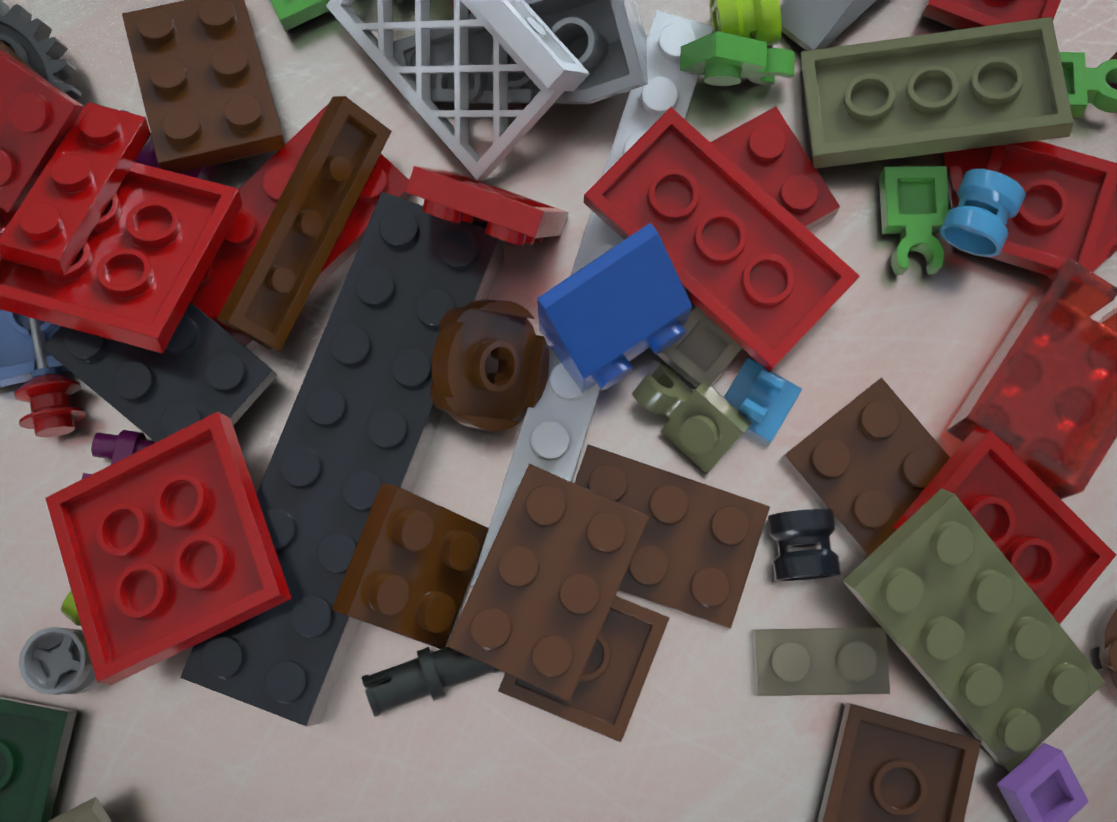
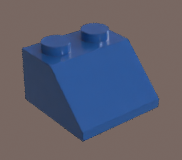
[537,223,692,393]

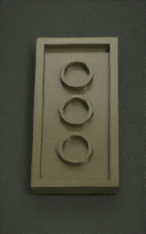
[801,17,1074,169]
[843,488,1105,772]

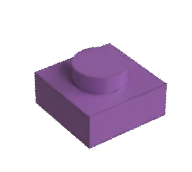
[997,743,1089,822]

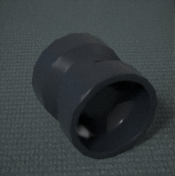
[768,509,841,581]

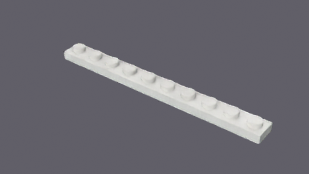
[471,10,714,586]

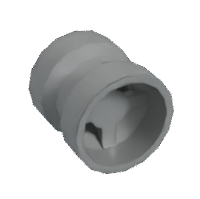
[19,627,98,695]

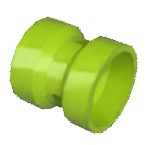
[709,0,782,46]

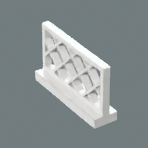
[326,0,590,180]

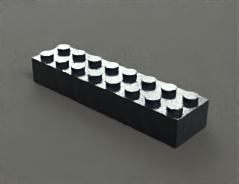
[180,191,504,726]

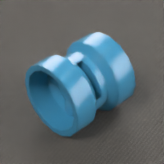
[939,169,1026,257]

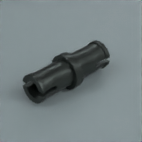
[362,647,500,717]

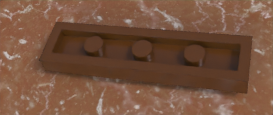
[217,96,392,352]

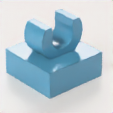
[724,357,802,446]

